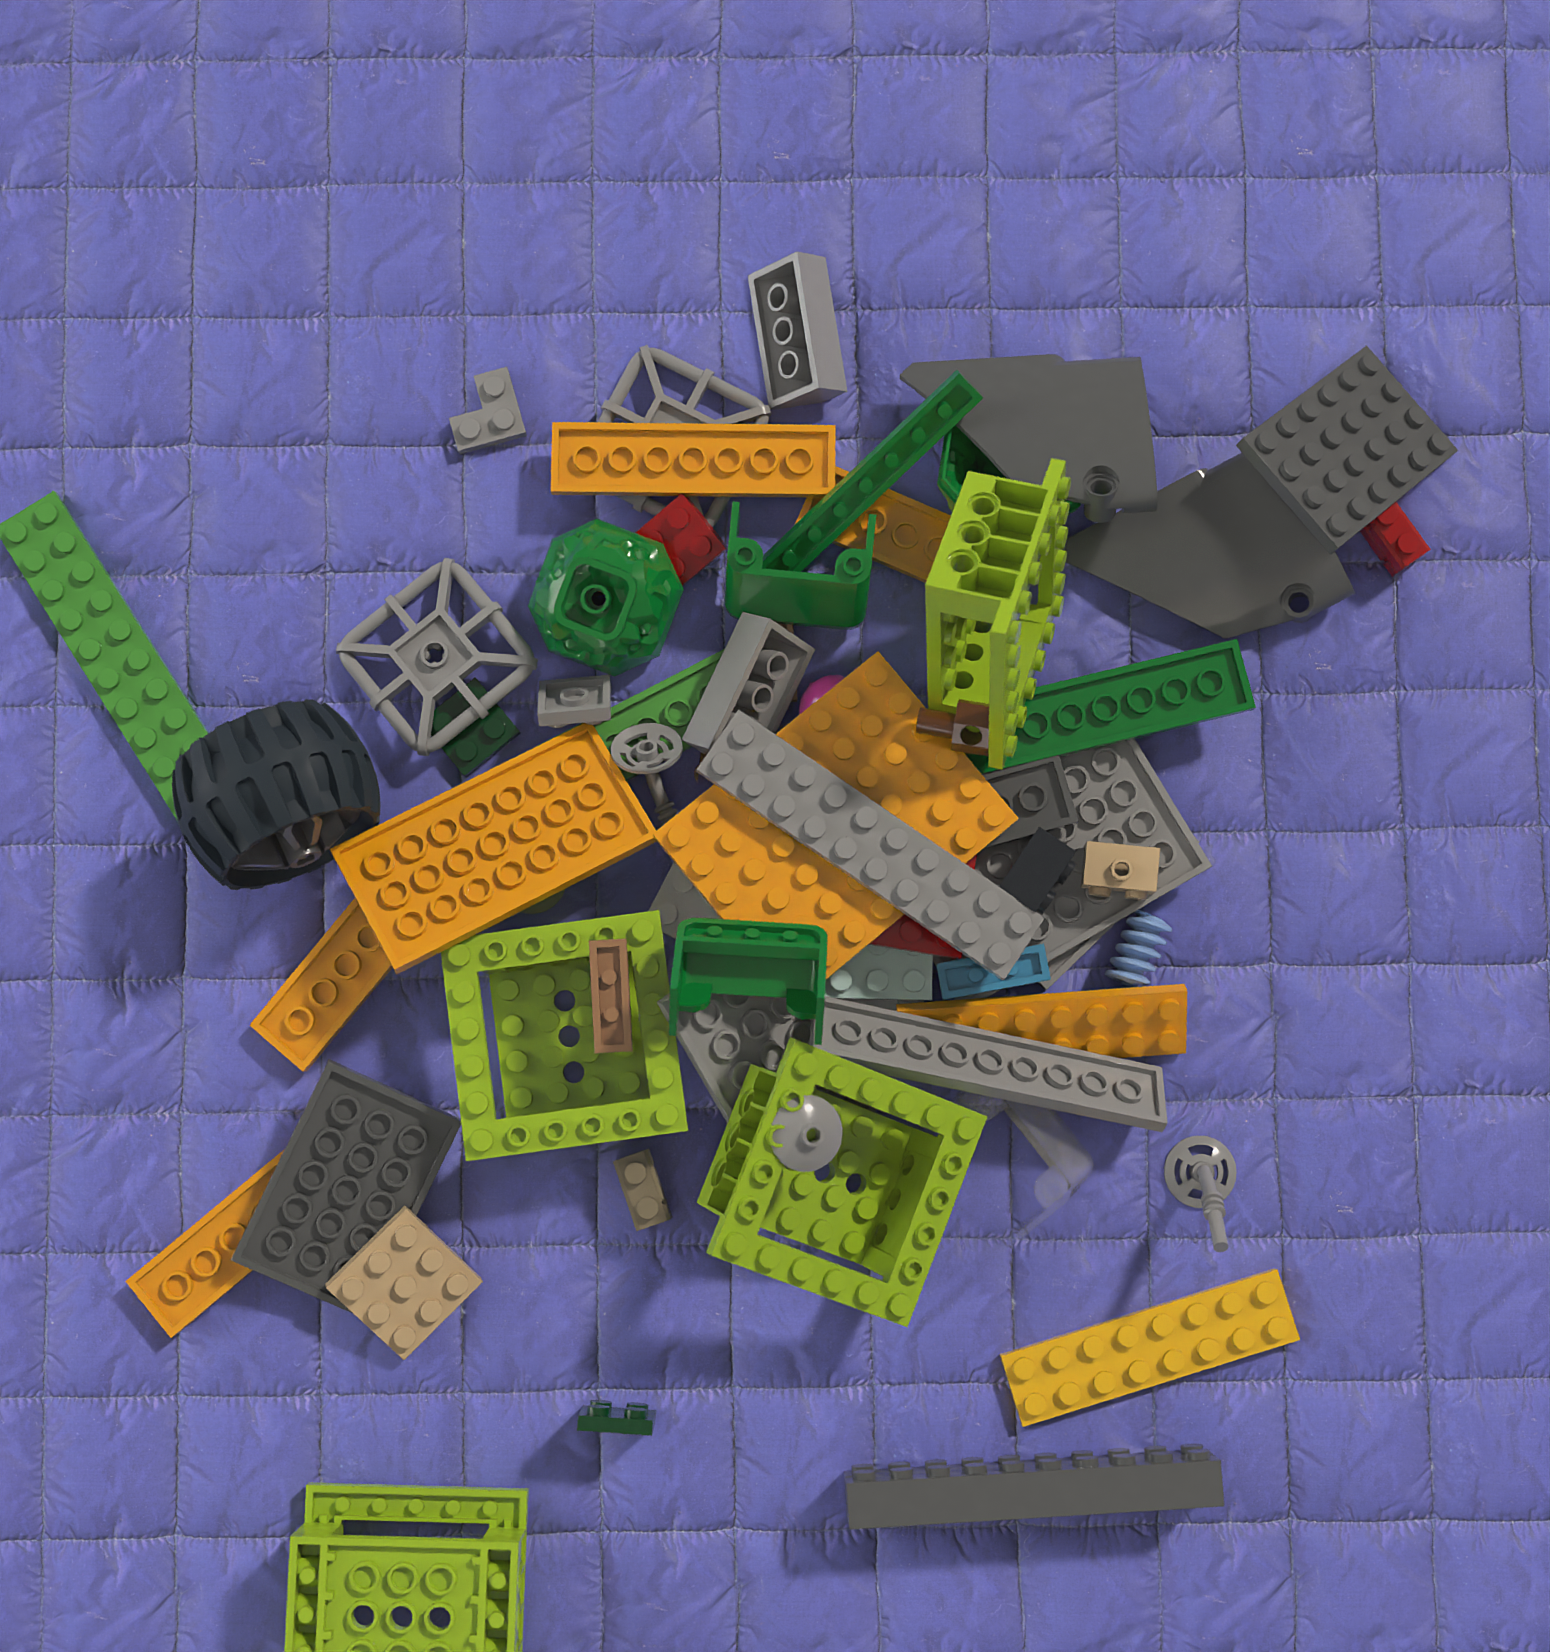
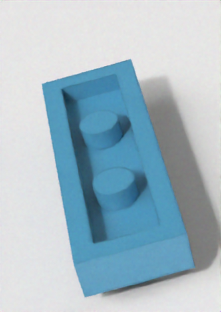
[936,944,1051,1000]

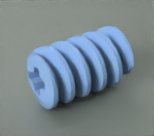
[1104,910,1172,987]

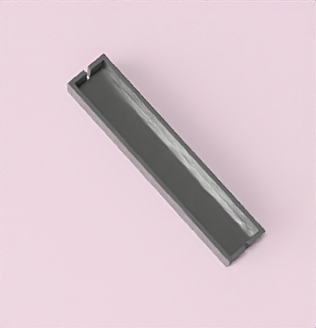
[844,1444,1224,1530]

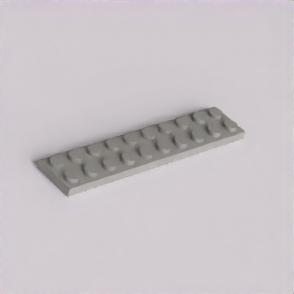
[696,709,1045,980]
[810,996,1167,1132]

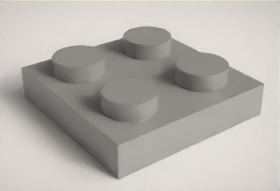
[537,675,611,728]

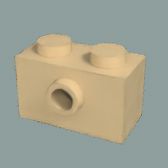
[1080,841,1160,900]

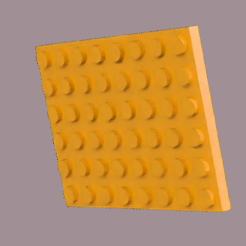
[652,651,1019,979]

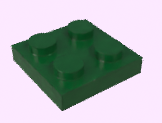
[431,677,521,777]
[577,1400,656,1436]

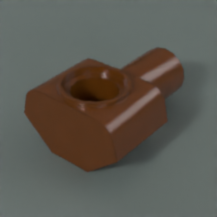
[916,699,989,756]

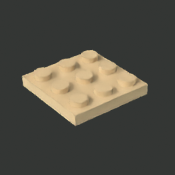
[325,1206,483,1360]

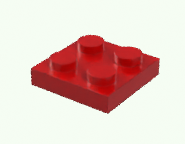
[635,493,728,587]

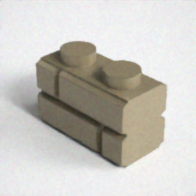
[613,1148,673,1231]

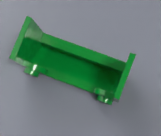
[725,501,876,630]
[669,918,828,1045]

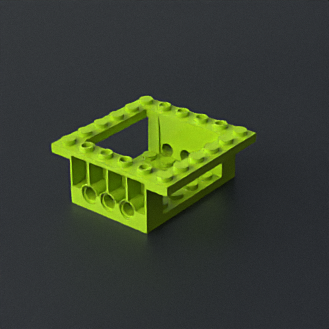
[925,458,1071,770]
[441,910,689,1161]
[696,1037,987,1327]
[285,1482,529,1652]

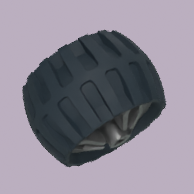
[172,699,381,890]

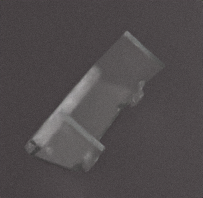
[950,1091,1094,1239]

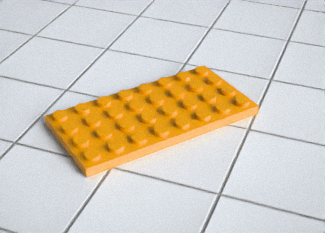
[330,723,657,975]

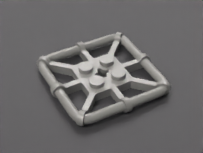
[597,345,771,528]
[336,558,538,756]

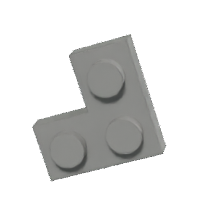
[449,367,527,454]

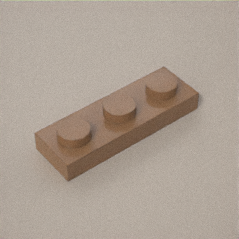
[589,939,633,1054]

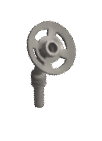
[611,723,683,827]
[1164,1135,1236,1252]

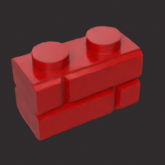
[1360,502,1431,577]

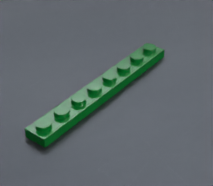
[763,370,983,572]

